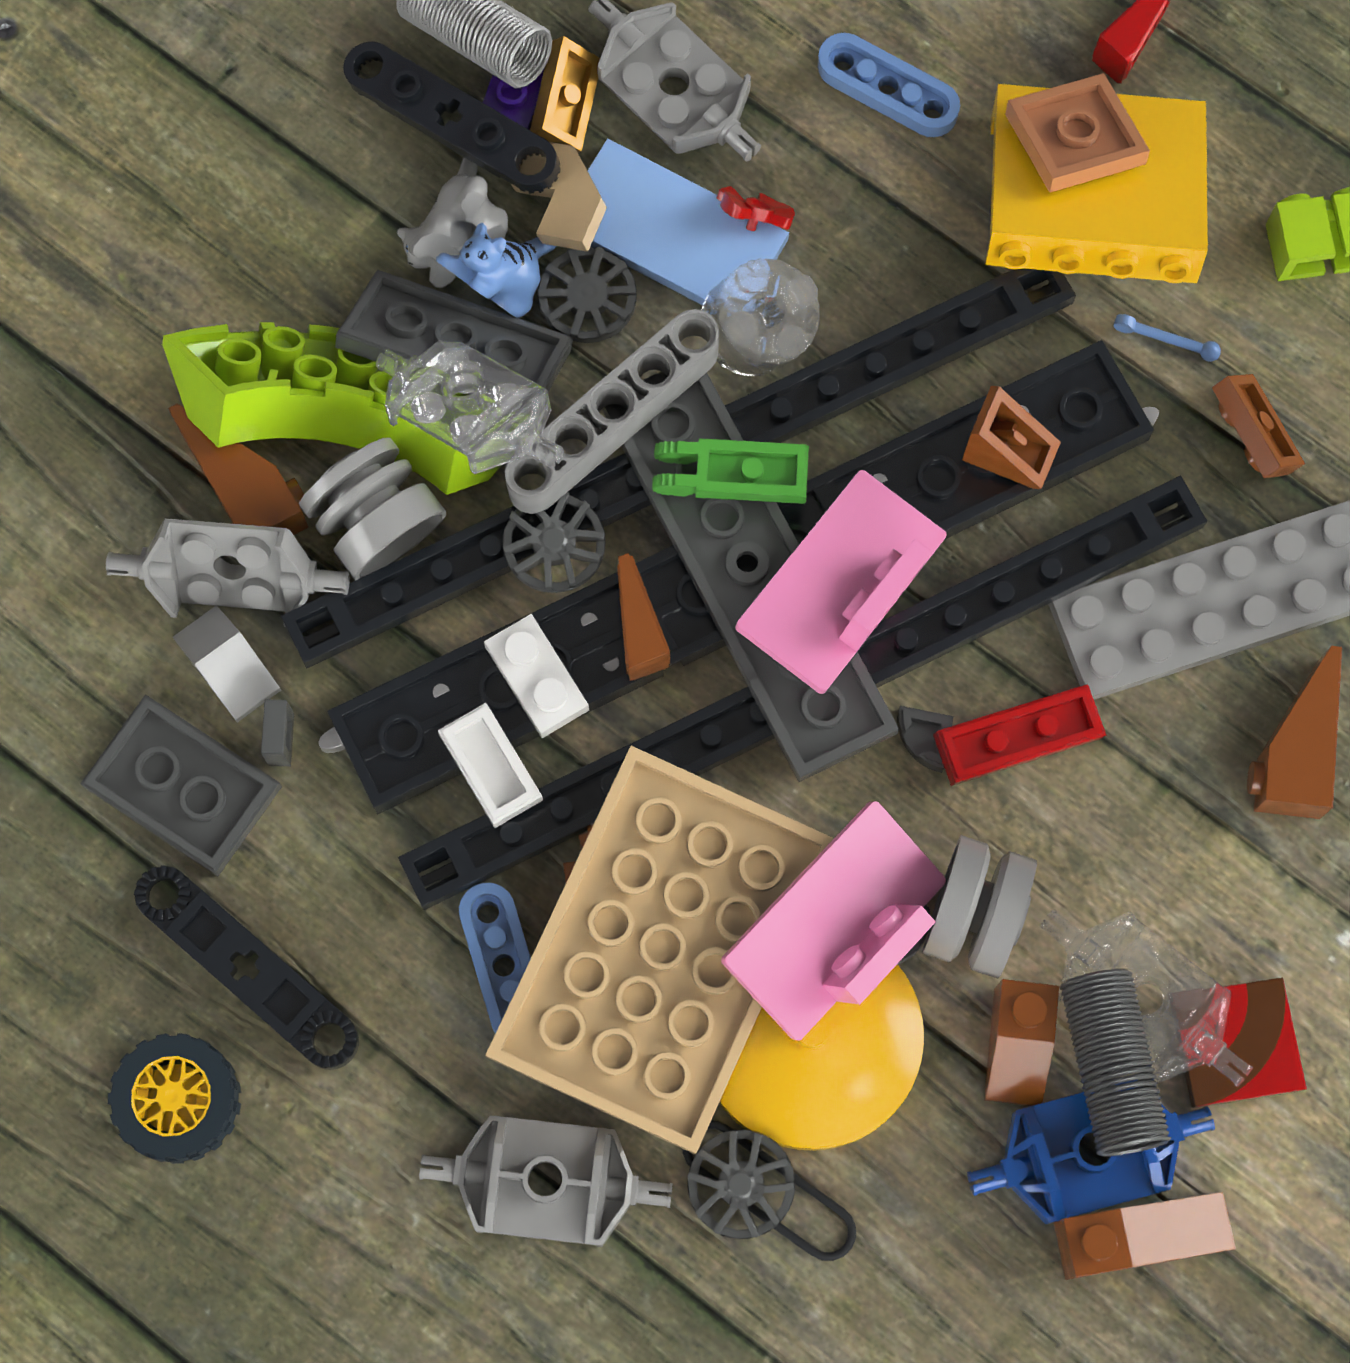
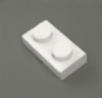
[484,614,589,738]

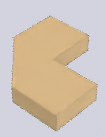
[511,142,607,252]

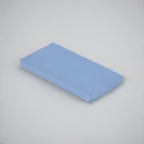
[587,138,789,324]

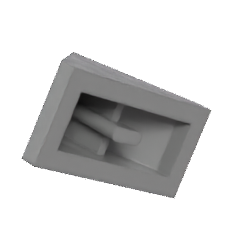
[172,605,281,723]

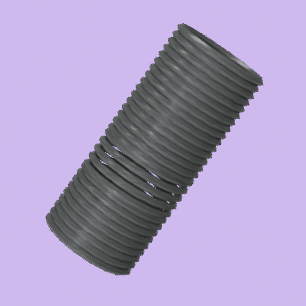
[1060,969,1171,1156]

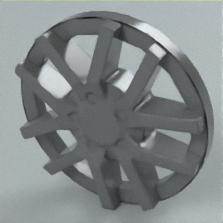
[503,492,606,593]
[687,1129,795,1239]

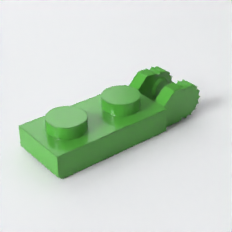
[652,438,809,504]

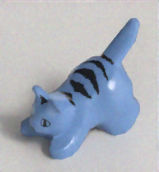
[436,223,557,318]

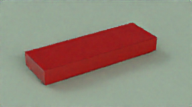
[933,684,1106,786]

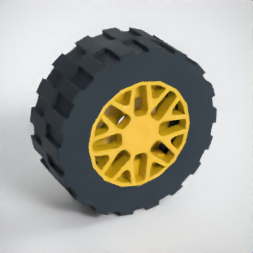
[108,1033,241,1164]

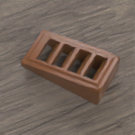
[617,553,670,681]

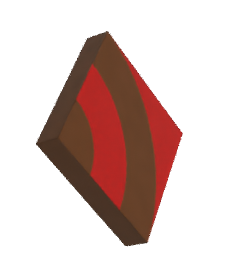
[1169,977,1307,1109]

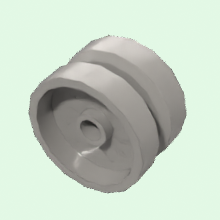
[922,835,1037,979]

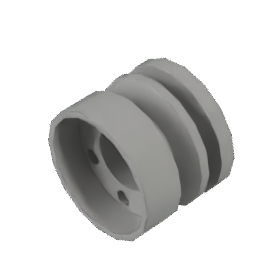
[299,438,446,581]

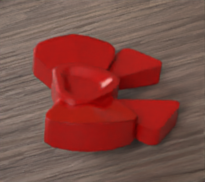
[716,186,795,231]

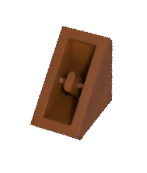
[962,386,1061,489]

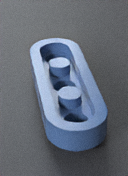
[818,33,960,137]
[459,883,531,1034]

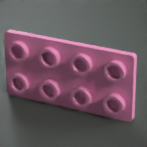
[735,470,947,694]
[721,801,946,1040]

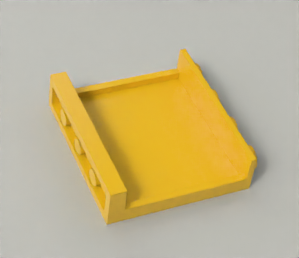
[985,84,1208,283]

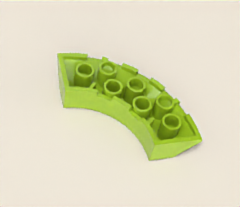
[162,322,541,495]

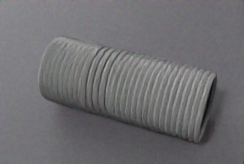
[396,0,552,88]

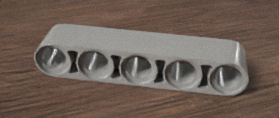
[504,309,719,514]

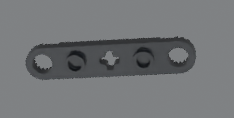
[343,42,560,194]
[134,865,359,1070]

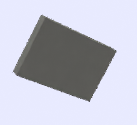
[80,694,282,877]

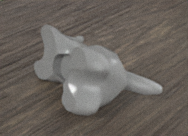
[397,157,508,288]

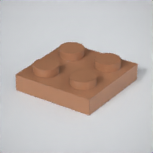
[1005,73,1150,193]

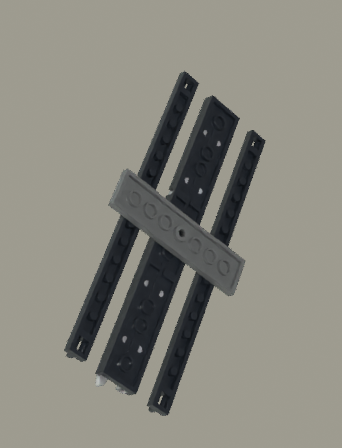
[281,268,1207,910]

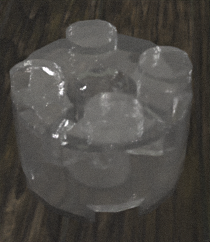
[701,258,820,376]

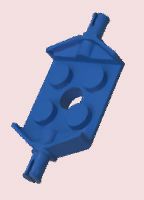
[967,1080,1215,1224]

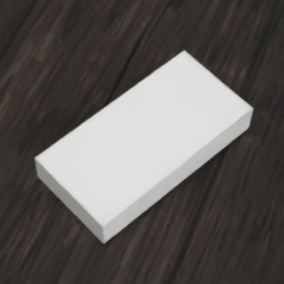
[438,703,543,828]

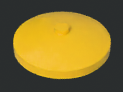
[719,964,924,1151]

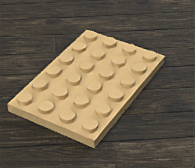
[485,746,834,1154]

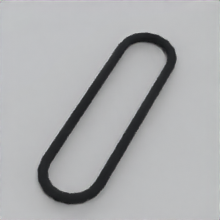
[683,1120,856,1261]

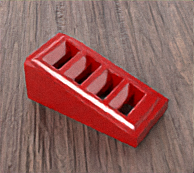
[1092,0,1171,84]

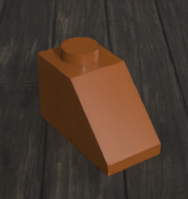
[984,979,1059,1106]

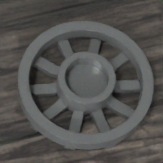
[538,247,637,343]

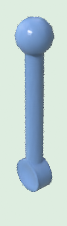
[1113,314,1221,362]

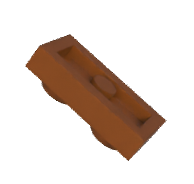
[1212,374,1305,478]

